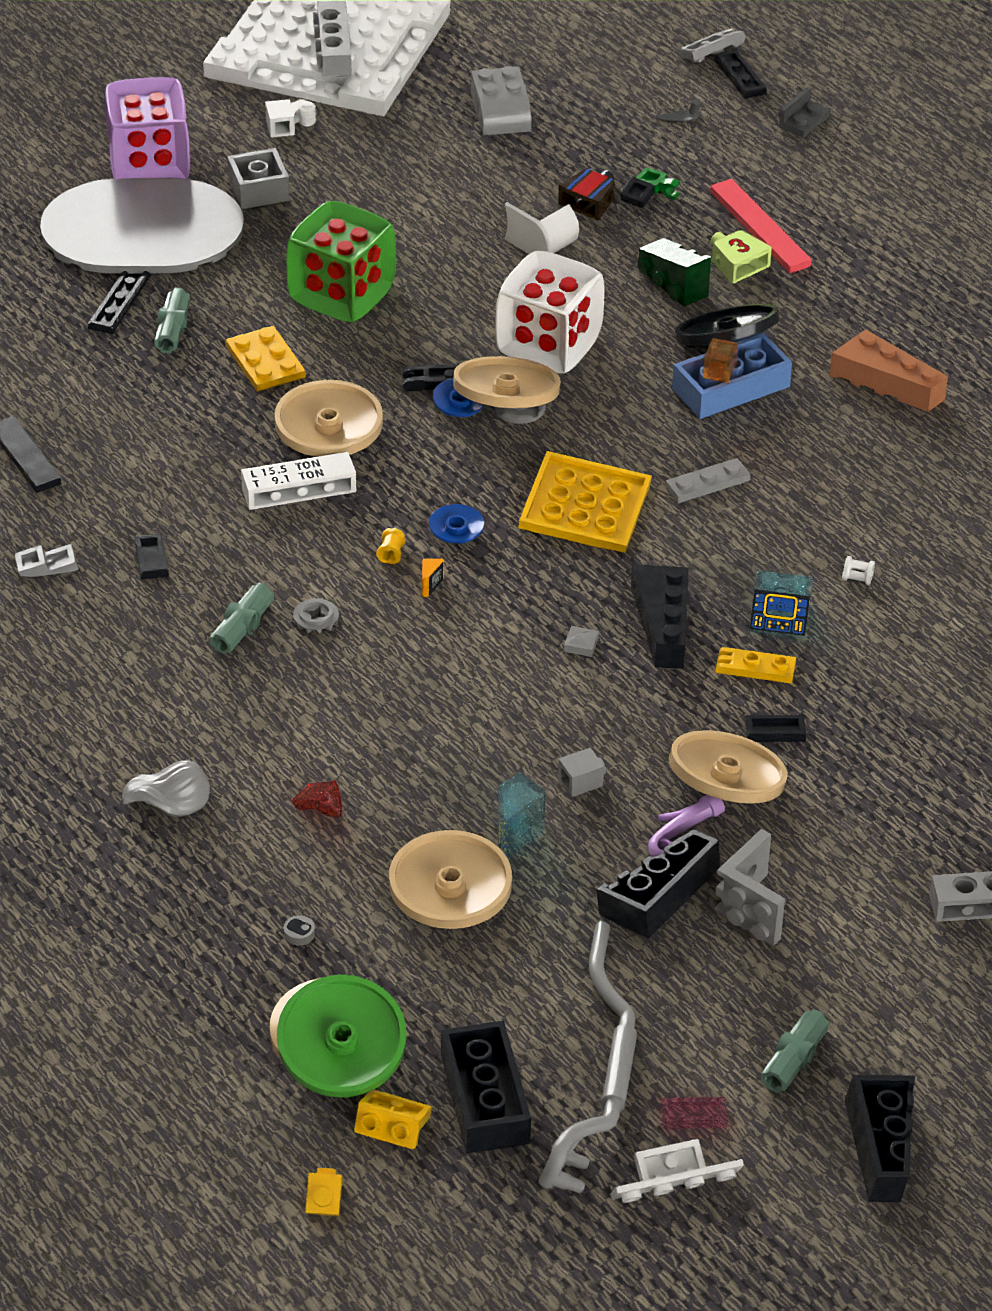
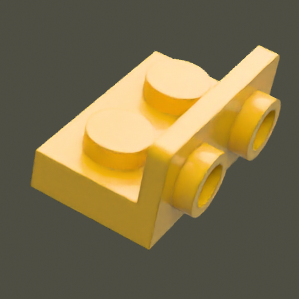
[354,1089,432,1149]

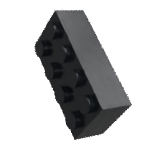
[441,1020,531,1154]

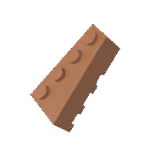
[830,329,948,412]

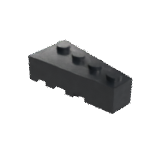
[631,564,689,669]
[597,829,721,938]
[845,1075,915,1202]

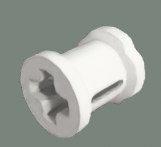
[842,556,875,586]

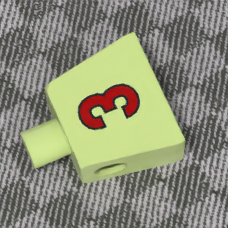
[711,230,772,284]

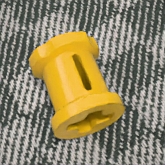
[376,528,406,564]

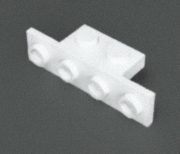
[610,1139,744,1203]

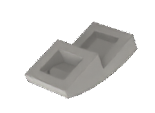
[15,544,79,577]

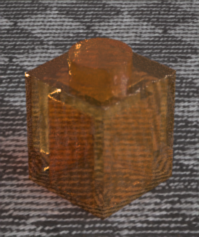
[703,338,739,383]

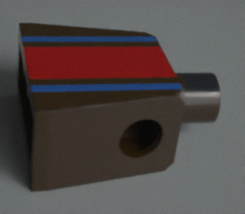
[558,169,615,221]

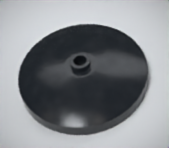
[675,304,780,347]

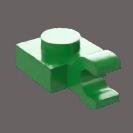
[636,167,680,200]

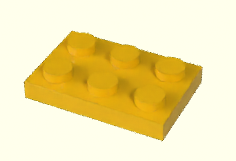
[225,325,306,392]

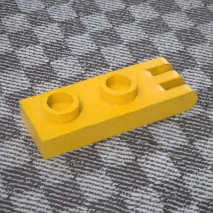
[715,647,796,684]

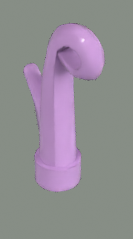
[648,795,725,857]

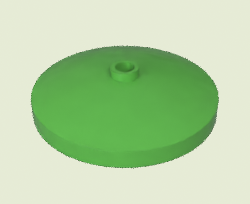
[277,975,406,1097]

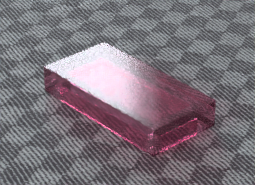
[660,1097,728,1129]

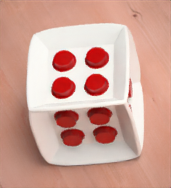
[495,251,604,373]

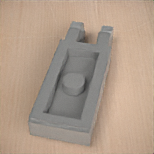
[679,29,746,62]

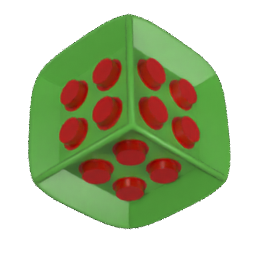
[286,201,396,322]

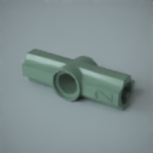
[154,288,190,353]
[209,583,274,654]
[761,1009,829,1093]

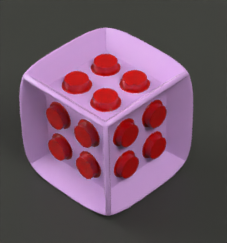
[105,77,190,180]

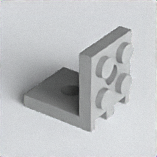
[714,829,785,946]

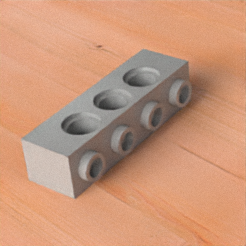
[313,0,352,76]
[929,871,992,922]

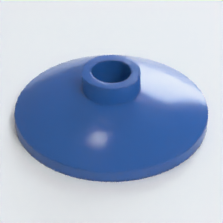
[433,378,485,417]
[429,504,484,543]

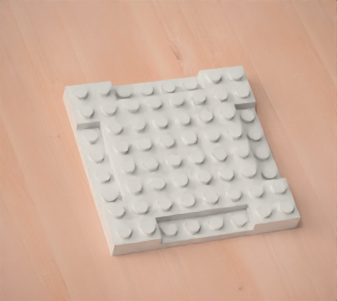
[203,0,450,116]

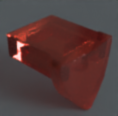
[291,780,342,817]

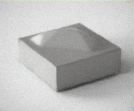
[564,626,599,657]

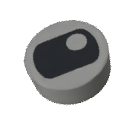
[284,916,315,946]

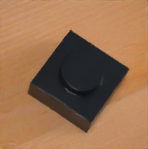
[620,177,655,208]

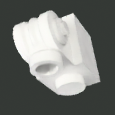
[265,99,316,137]

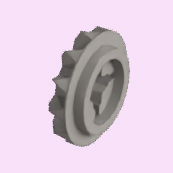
[293,598,339,634]

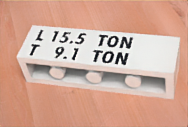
[241,452,356,510]

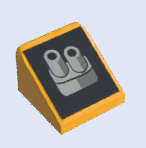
[422,559,444,597]

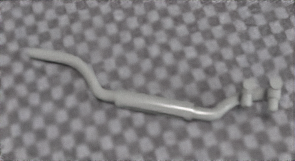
[539,921,637,1193]

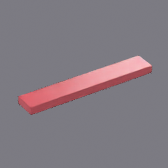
[710,179,812,273]

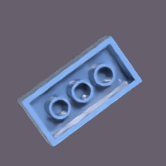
[672,333,792,419]

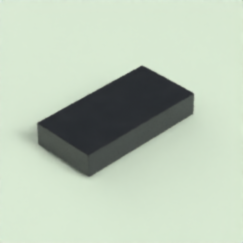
[134,534,169,580]
[745,715,806,742]

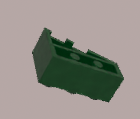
[637,238,711,307]

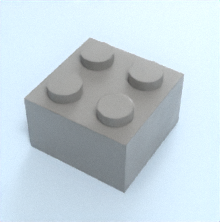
[227,148,290,209]

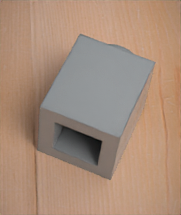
[558,748,606,797]

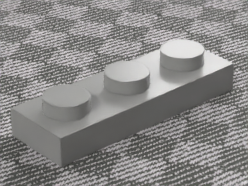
[665,458,750,503]

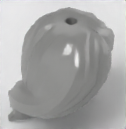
[122,760,210,817]

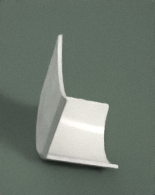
[504,202,579,254]

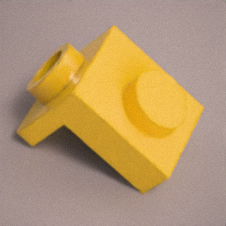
[305,1168,344,1216]

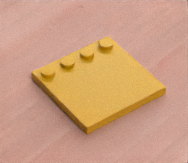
[518,451,652,553]

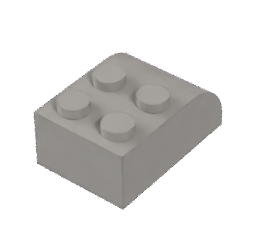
[471,66,531,136]

